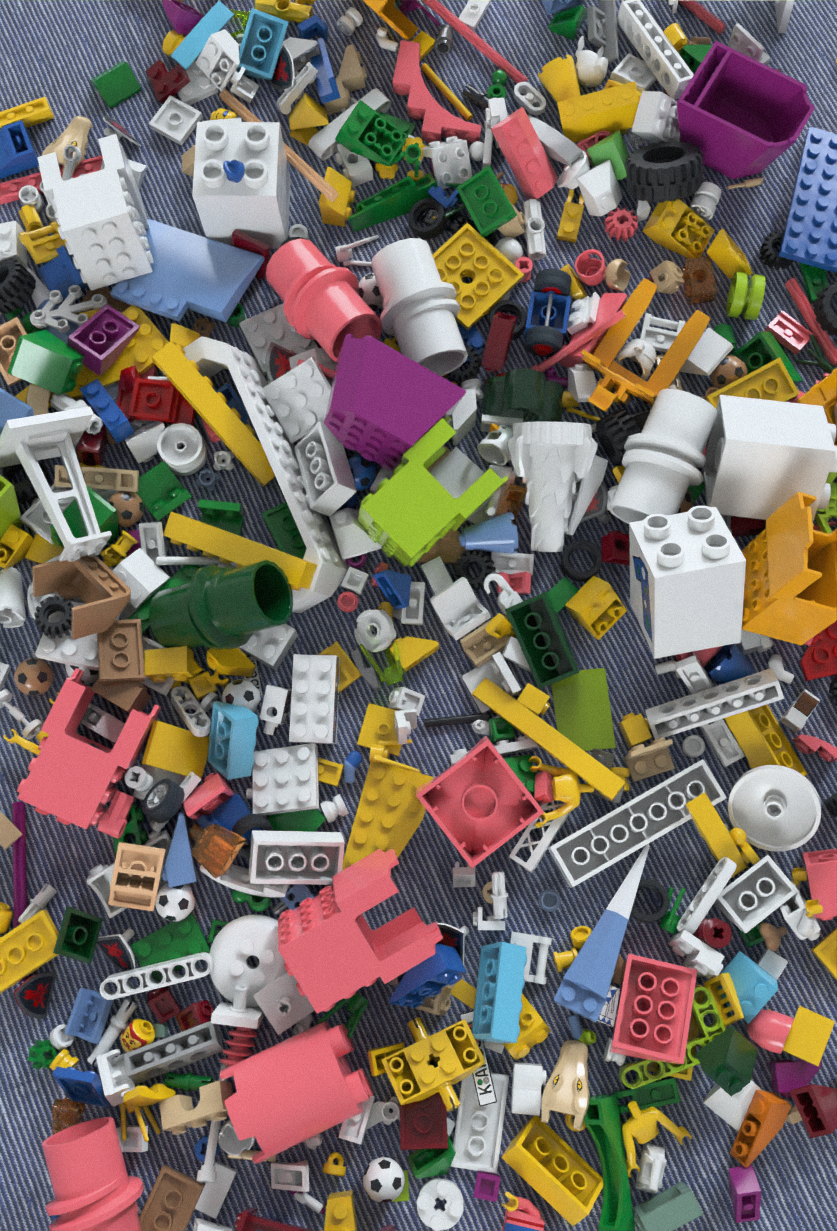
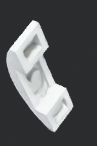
[200,852,290,897]

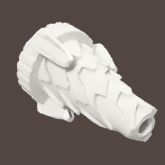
[507,422,598,552]

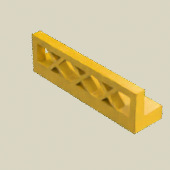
[0,97,55,129]

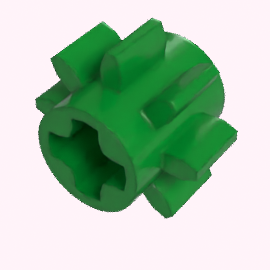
[27,1039,58,1069]

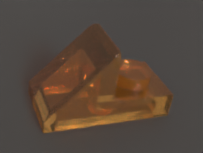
[52,1098,85,1135]

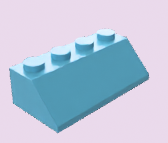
[471,942,527,1044]

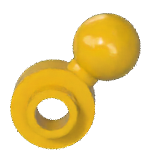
[729,828,761,865]

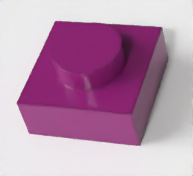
[473,1171,501,1202]

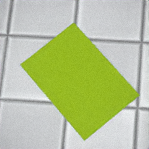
[551,668,616,751]

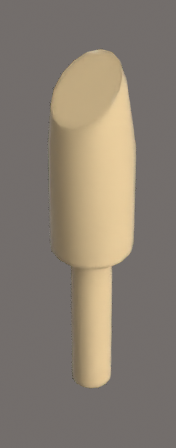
[727,178,764,190]

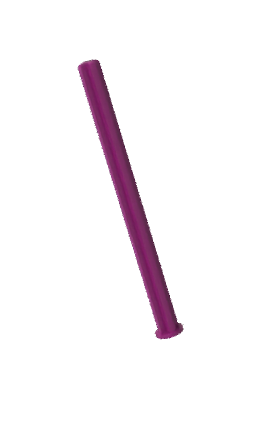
[12,801,28,982]

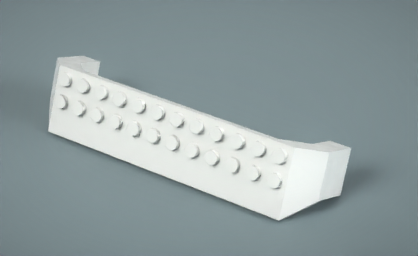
[183,336,349,613]

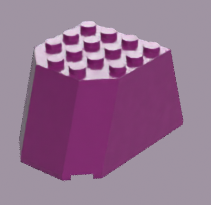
[677,41,815,179]
[324,334,466,471]

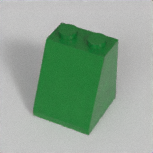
[8,330,85,395]
[50,486,119,549]

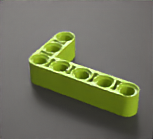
[619,986,725,1089]

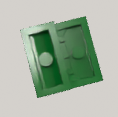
[267,809,326,832]

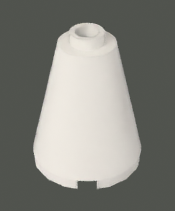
[0,567,26,628]

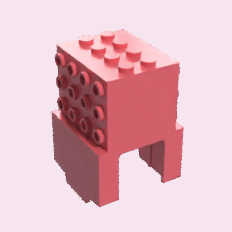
[17,668,161,829]
[278,849,443,1014]

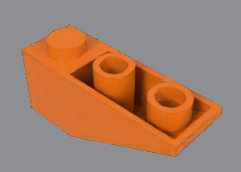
[730,1090,791,1168]

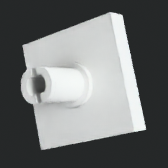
[253,972,315,1035]
[211,985,265,1029]

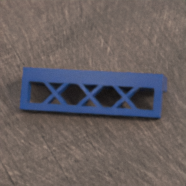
[310,38,341,104]

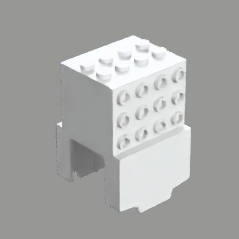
[37,134,154,291]

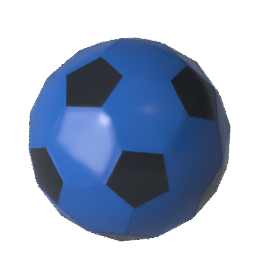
[347,454,377,491]

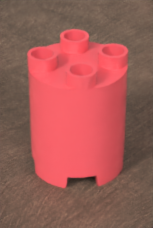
[220,1021,373,1164]

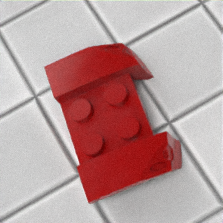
[116,366,196,426]

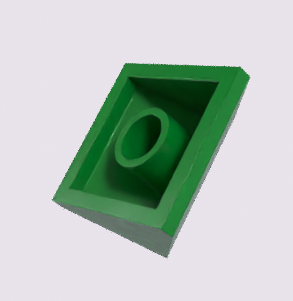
[90,61,142,109]

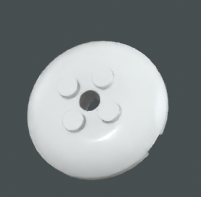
[209,914,287,1007]

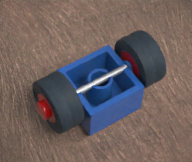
[524,269,572,357]

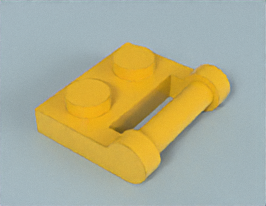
[19,221,67,265]

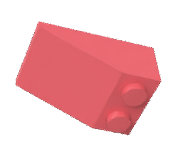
[183,773,235,820]

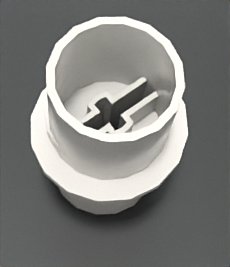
[371,238,468,376]
[609,389,718,524]

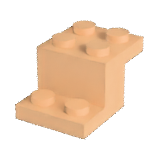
[108,842,165,911]

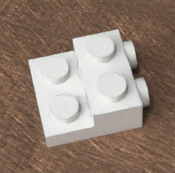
[484,98,508,156]
[668,930,725,979]

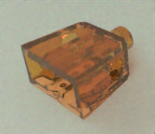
[188,824,246,879]

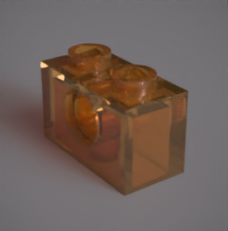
[681,256,717,305]

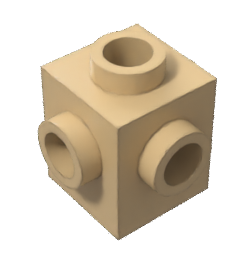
[650,260,685,294]

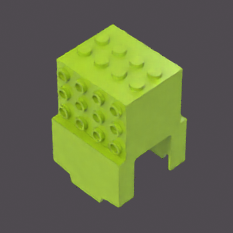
[358,416,509,568]

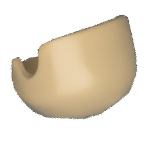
[604,258,630,292]

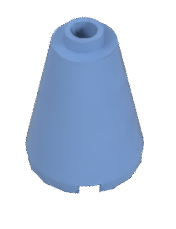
[459,512,518,554]

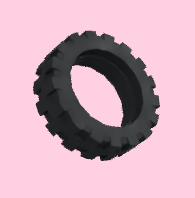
[814,281,837,337]

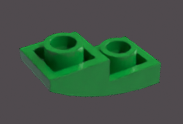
[548,576,579,613]

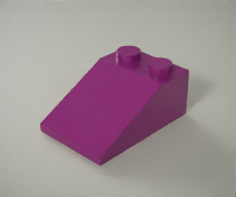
[67,304,140,376]

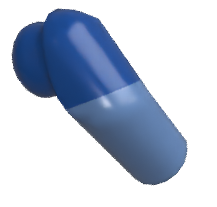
[344,751,362,783]

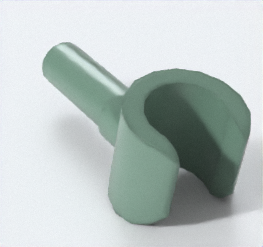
[139,1018,168,1037]

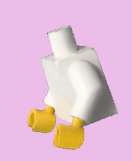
[780,868,823,941]

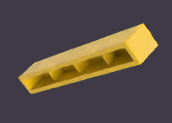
[152,341,276,487]
[163,512,317,591]

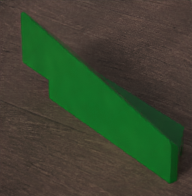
[348,173,438,232]

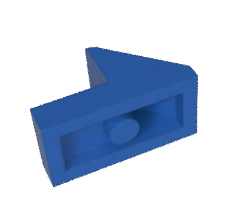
[215,382,249,423]

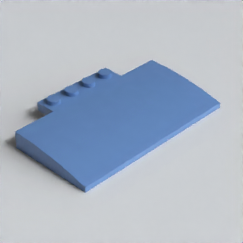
[110,218,265,322]

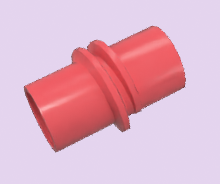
[266,238,382,363]
[42,1117,144,1231]

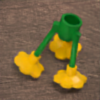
[375,137,426,182]

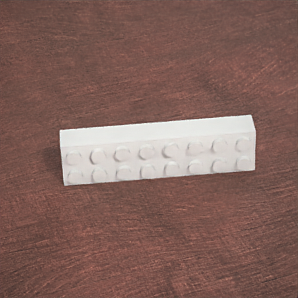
[548,759,727,888]

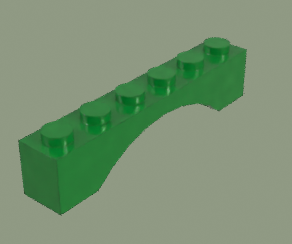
[584,1095,635,1231]

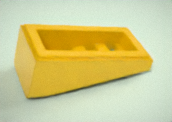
[704,973,744,1027]

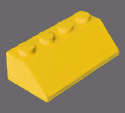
[557,81,639,143]
[725,704,807,776]
[501,1115,603,1226]

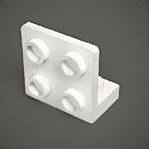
[728,23,770,65]
[462,652,521,713]

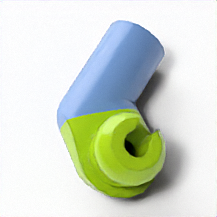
[568,1014,597,1045]

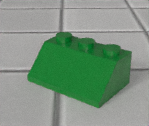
[732,331,803,386]

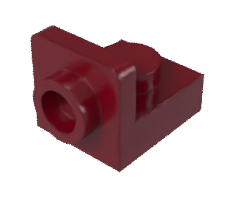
[147,986,181,1024]
[175,1000,213,1032]

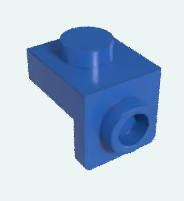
[297,14,328,41]

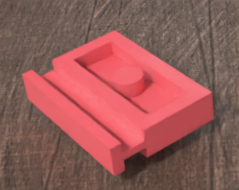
[764,311,814,355]

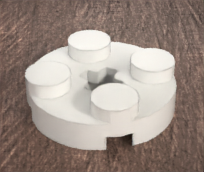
[354,609,396,652]
[417,1178,464,1231]

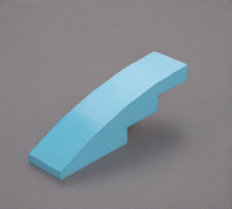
[171,1,234,71]

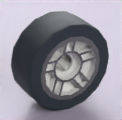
[142,778,185,823]

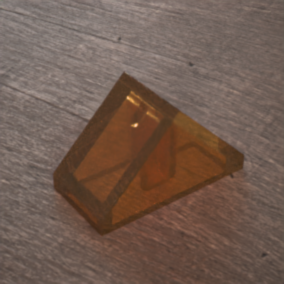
[495,483,527,522]

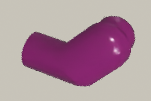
[543,366,568,388]

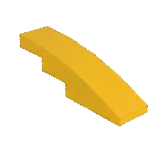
[685,793,747,878]

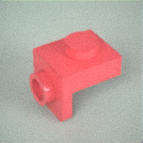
[497,572,531,596]

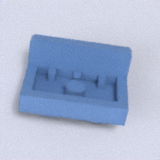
[65,988,114,1044]

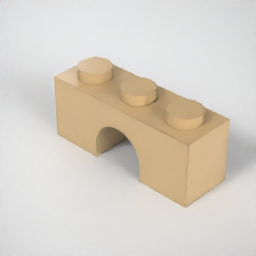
[159,1080,233,1135]

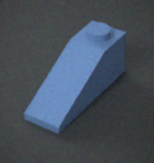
[162,811,197,888]

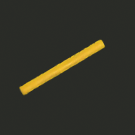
[420,63,473,121]

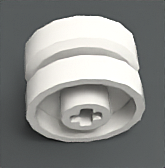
[157,423,207,476]

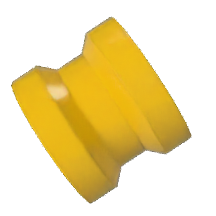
[50,1048,80,1070]

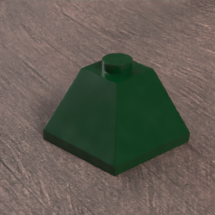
[53,907,103,964]

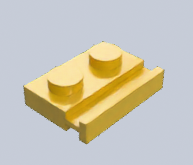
[318,641,362,693]

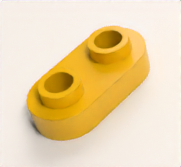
[561,264,587,300]

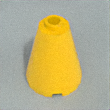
[537,55,581,102]

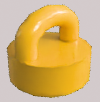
[570,926,592,950]
[322,1152,346,1177]

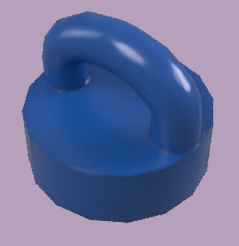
[223,160,245,183]

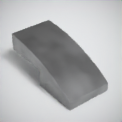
[351,649,381,692]

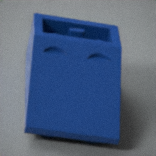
[0,120,39,179]
[389,943,467,1008]

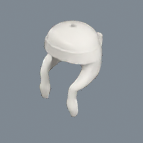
[575,36,608,88]
[616,339,656,380]

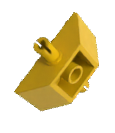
[381,1017,486,1112]

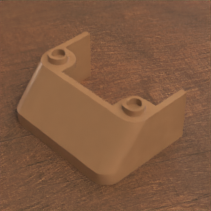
[32,555,131,640]

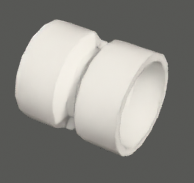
[690,182,722,221]

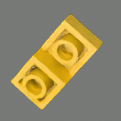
[123,1084,175,1106]

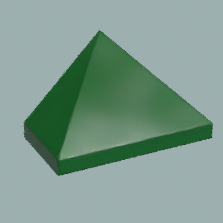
[407,1135,456,1179]

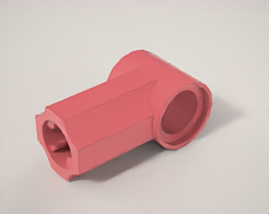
[97,790,135,839]

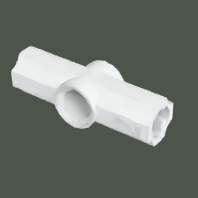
[522,199,546,260]
[50,393,103,435]

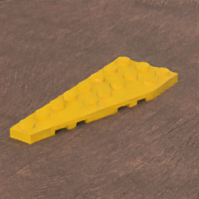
[15,305,169,408]
[342,762,434,871]

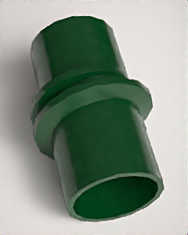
[149,560,293,650]

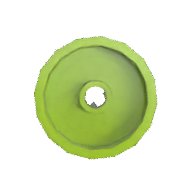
[726,272,765,321]

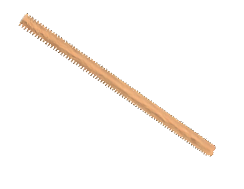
[219,89,339,202]

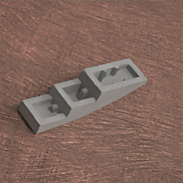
[527,115,583,165]

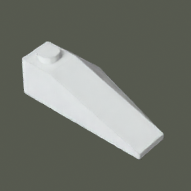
[564,455,608,536]

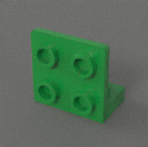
[136,461,192,521]
[198,499,244,536]

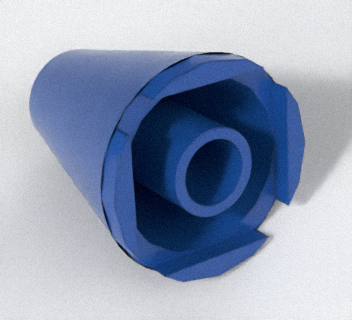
[704,643,757,684]

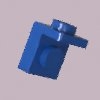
[427,186,458,210]

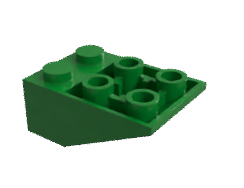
[335,100,408,167]

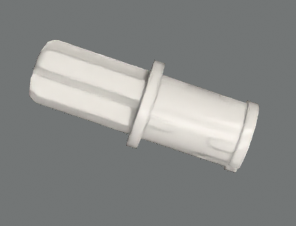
[490,872,508,919]
[18,883,57,924]

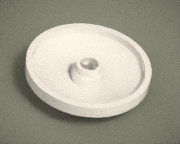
[728,765,821,852]

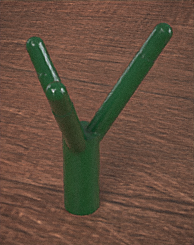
[796,334,835,374]

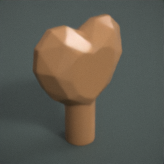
[759,922,787,952]

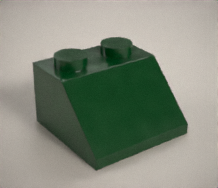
[695,1025,758,1097]

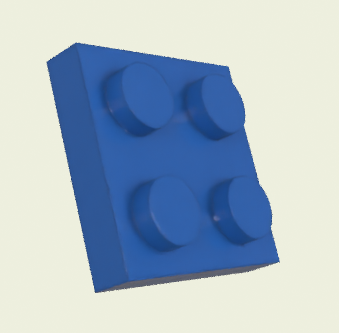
[52,1067,111,1109]

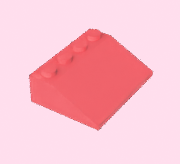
[610,954,697,1064]

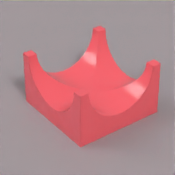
[416,736,544,868]

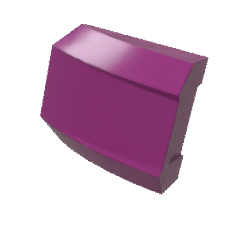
[162,0,204,35]

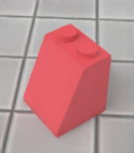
[802,848,837,920]

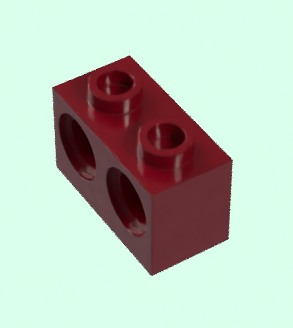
[601,530,630,566]

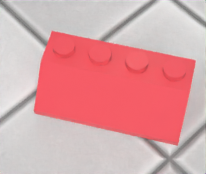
[491,107,559,200]
[559,293,628,368]

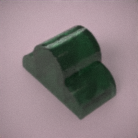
[480,368,564,422]

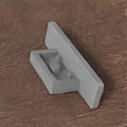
[587,0,619,65]

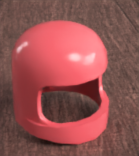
[575,249,606,286]

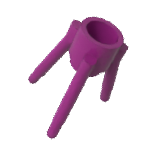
[399,0,440,26]

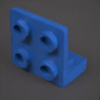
[38,245,88,304]
[196,793,262,845]

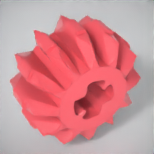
[604,207,638,242]

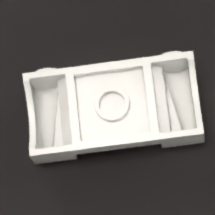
[86,829,172,918]

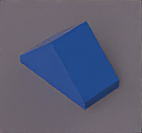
[372,570,411,610]

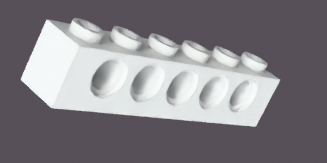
[617,0,694,100]
[645,668,784,740]

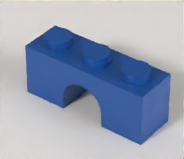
[80,379,134,444]

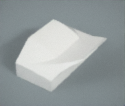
[393,582,425,625]

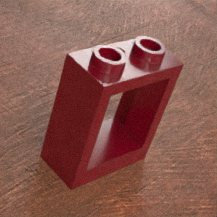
[481,312,517,372]

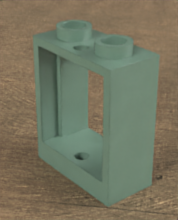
[633,1181,703,1231]

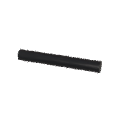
[425,712,490,728]

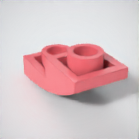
[792,734,837,763]

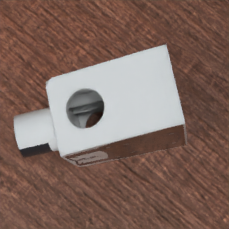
[260,685,292,736]

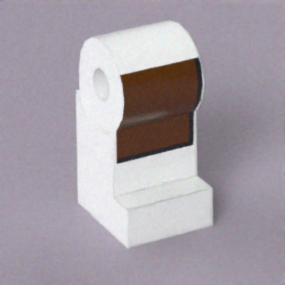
[779,689,820,733]

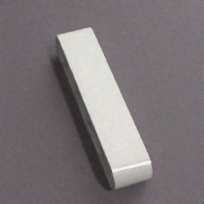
[308,88,391,161]
[100,952,213,1000]

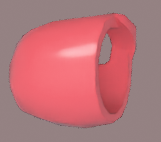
[746,1009,794,1054]

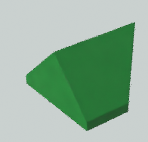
[548,5,587,41]

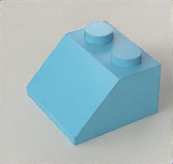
[718,951,778,1024]

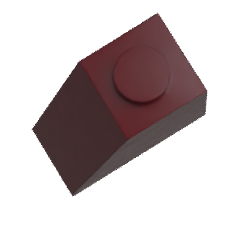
[790,1084,837,1138]

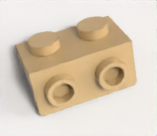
[460,620,509,669]

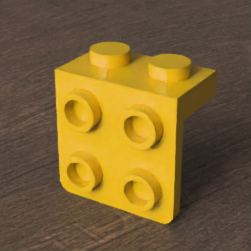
[502,994,551,1060]

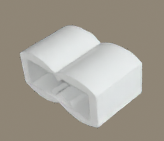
[511,1062,546,1116]

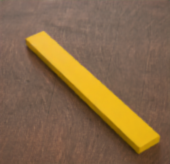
[472,677,626,801]

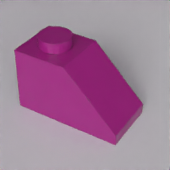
[769,1059,822,1097]
[728,1165,761,1223]

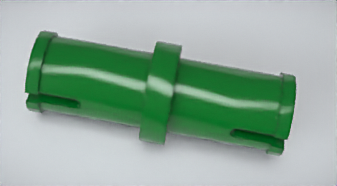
[164,1072,213,1092]

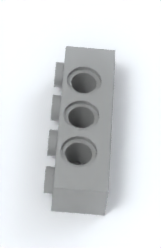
[124,1021,224,1084]

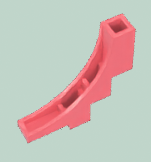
[392,40,482,143]

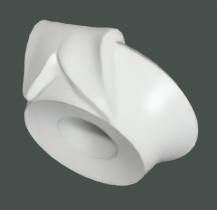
[557,151,590,190]

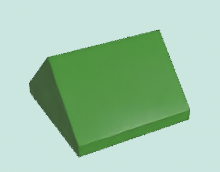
[587,130,629,180]

